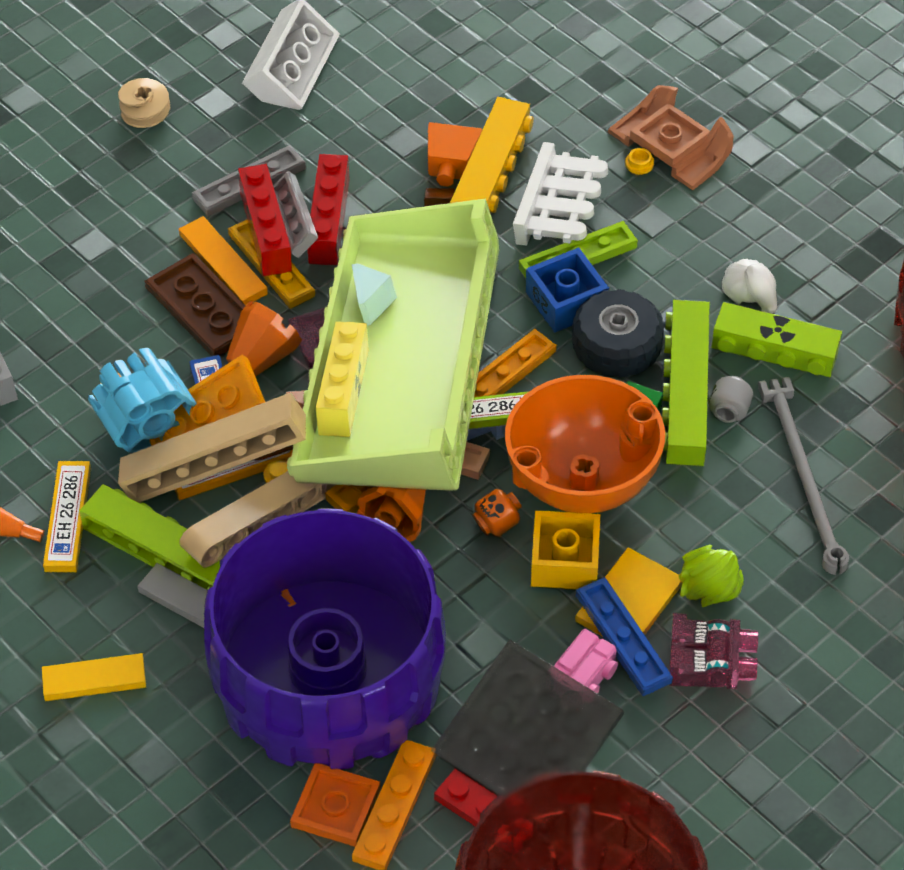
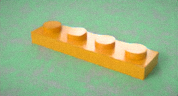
[352,740,436,870]

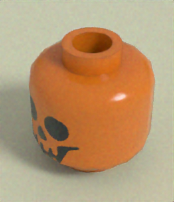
[472,489,522,537]

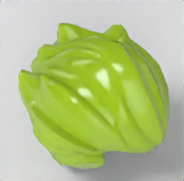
[679,544,744,607]

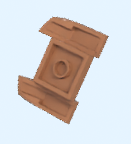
[608,85,734,190]

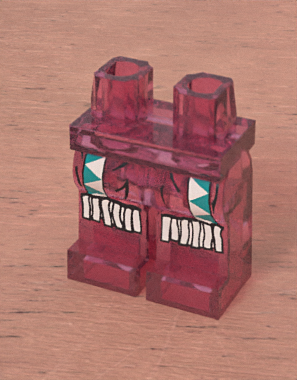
[669,613,758,689]

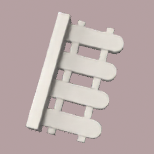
[513,142,608,246]

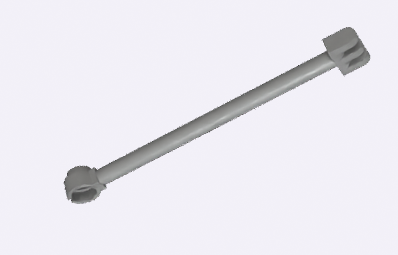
[758,377,849,575]

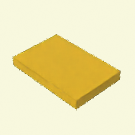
[575,547,682,637]

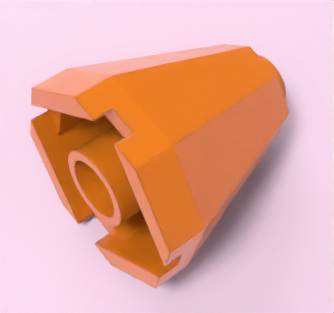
[226,301,302,377]
[357,487,426,542]

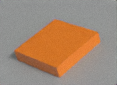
[290,763,381,847]

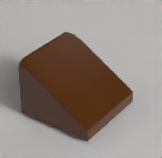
[424,188,455,207]

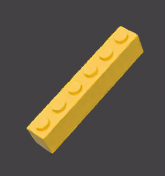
[450,97,534,214]

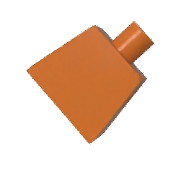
[428,122,482,187]

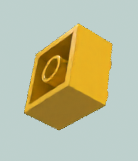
[531,510,600,589]

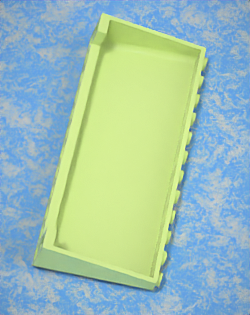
[287,198,499,491]

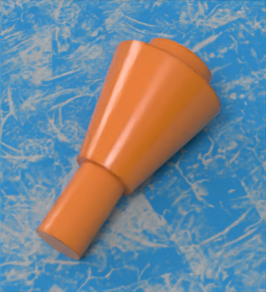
[0,507,44,542]

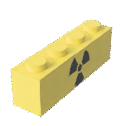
[316,322,369,437]

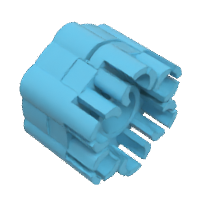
[88,348,197,453]

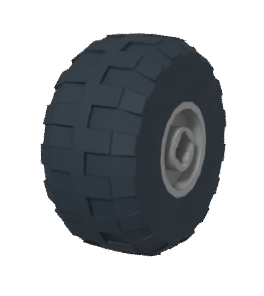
[572,289,664,378]

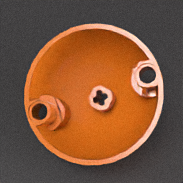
[505,375,665,514]

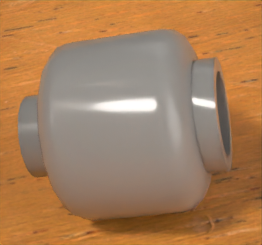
[709,376,753,423]

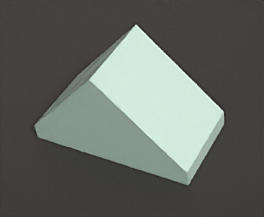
[352,263,397,326]

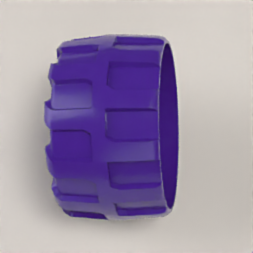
[204,508,446,770]

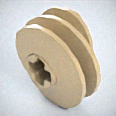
[118,78,171,128]

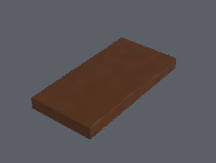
[145,253,246,356]

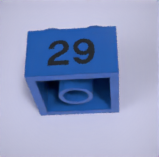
[526,247,609,333]

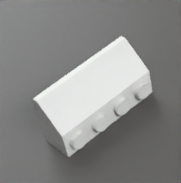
[242,0,340,110]

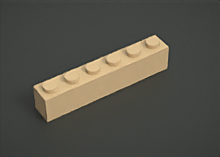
[118,392,306,503]

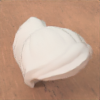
[722,259,777,314]

